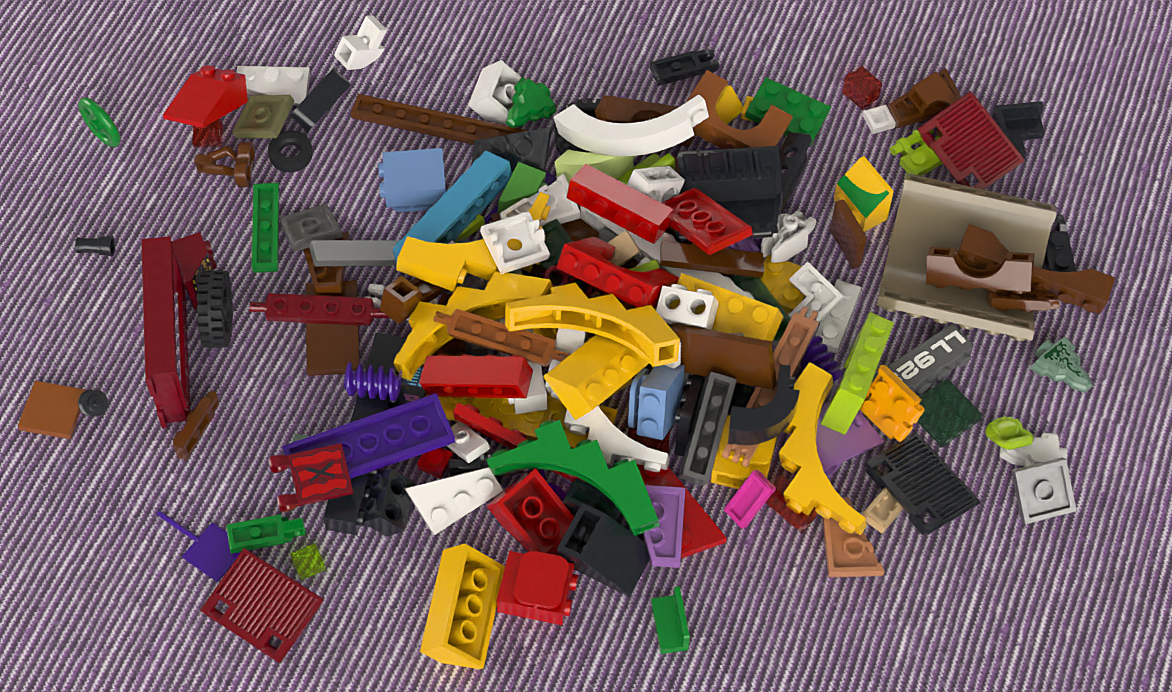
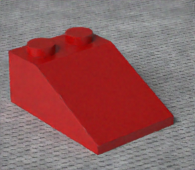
[163,65,248,128]
[486,468,574,555]

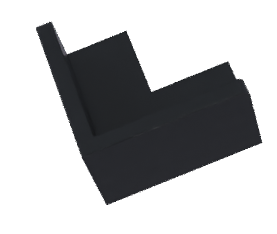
[992,101,1045,159]

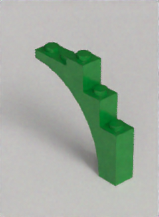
[486,420,660,536]

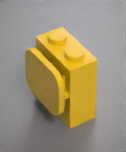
[711,415,778,489]

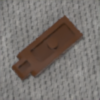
[986,290,1060,312]
[173,391,220,461]

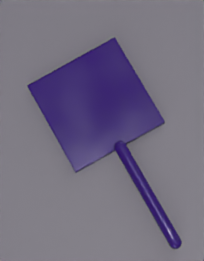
[157,511,241,583]

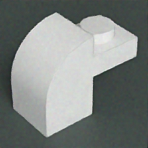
[334,15,387,70]

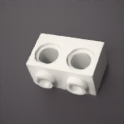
[627,166,685,202]
[656,284,719,330]

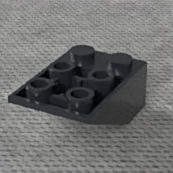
[556,503,650,597]

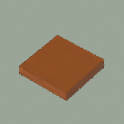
[18,381,86,440]

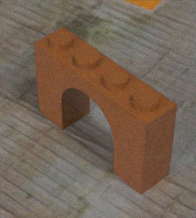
[685,70,793,149]

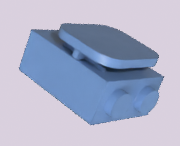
[378,148,446,212]
[628,365,685,440]

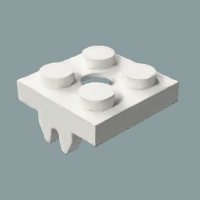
[480,211,550,274]

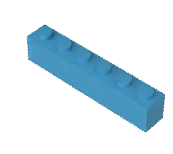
[392,151,512,264]

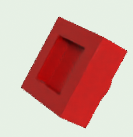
[417,448,454,479]

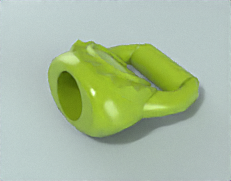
[985,416,1034,450]

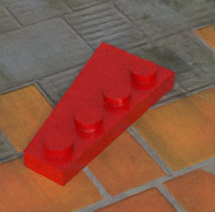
[637,464,727,559]

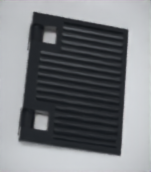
[864,433,981,536]

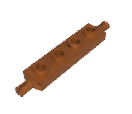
[434,309,570,367]

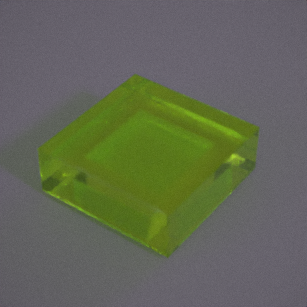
[290,543,327,580]

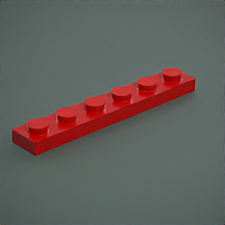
[453,403,585,482]

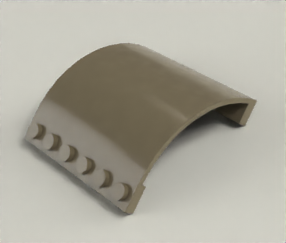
[876,173,1057,341]

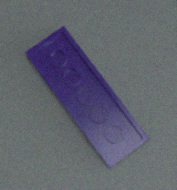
[282,393,455,479]

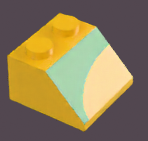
[834,156,894,232]

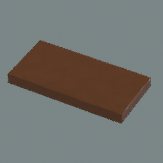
[305,280,360,376]
[670,323,777,390]

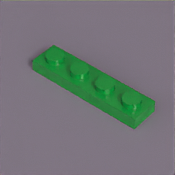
[252,183,280,273]

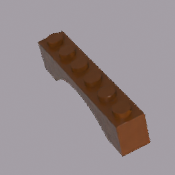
[958,224,1115,314]

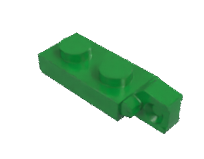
[226,514,306,554]

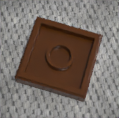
[830,199,867,269]

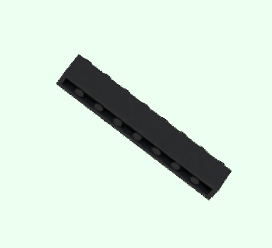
[323,333,407,536]

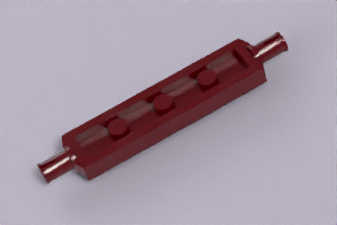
[249,293,390,326]

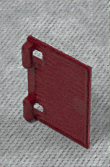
[917,91,1025,190]
[200,548,324,664]

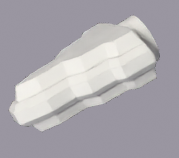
[1000,433,1067,467]

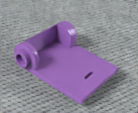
[784,401,884,477]

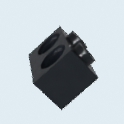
[362,468,415,536]

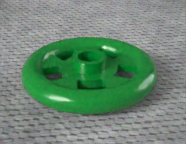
[78,97,121,148]

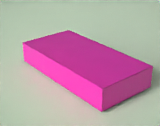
[723,469,776,529]

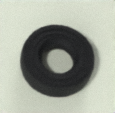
[268,130,313,172]

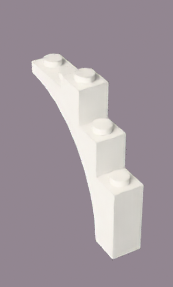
[545,328,669,472]

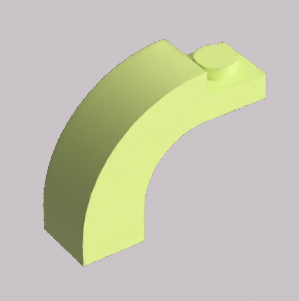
[555,150,637,184]

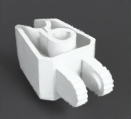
[761,211,816,263]

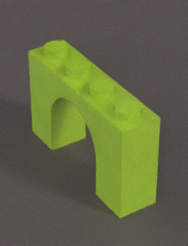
[821,312,894,435]

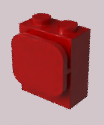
[496,551,579,625]

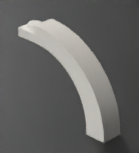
[554,95,709,156]

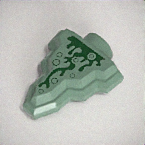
[1030,337,1092,393]

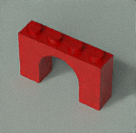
[557,237,679,308]

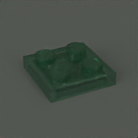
[917,378,983,448]

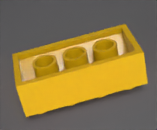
[543,334,649,420]
[420,543,505,669]

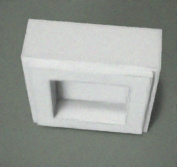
[863,105,896,134]

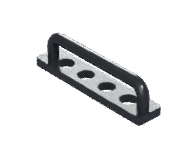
[780,133,812,214]

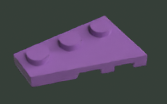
[643,485,685,568]

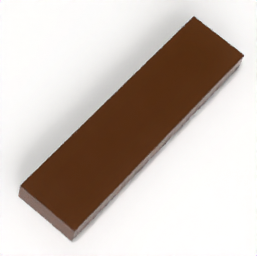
[660,241,764,278]

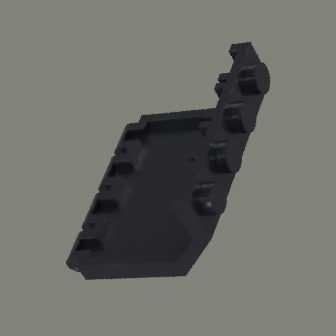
[675,146,782,242]

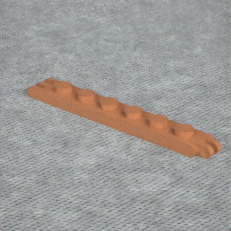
[722,306,819,467]

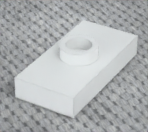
[446,422,490,463]

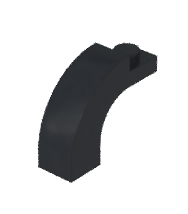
[728,365,800,445]

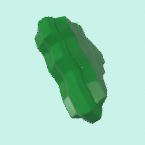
[506,77,557,128]

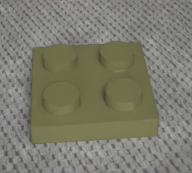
[232,95,295,139]

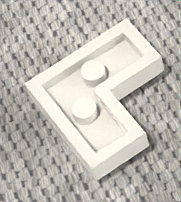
[789,261,845,323]

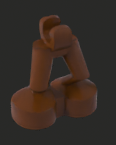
[194,142,255,187]

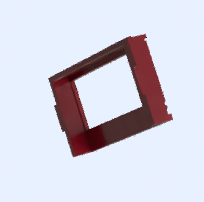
[141,236,191,428]

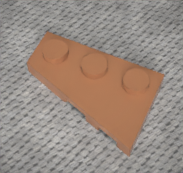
[822,497,885,577]

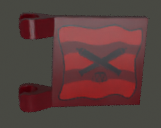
[268,443,353,512]

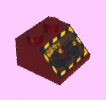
[171,232,217,310]

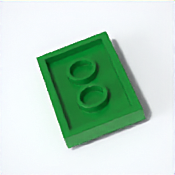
[745,77,831,147]

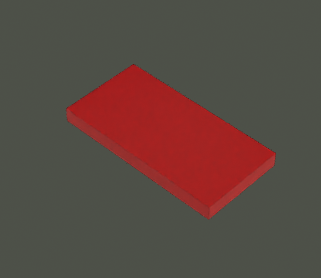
[661,187,753,255]

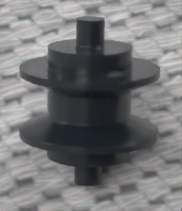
[78,390,108,416]

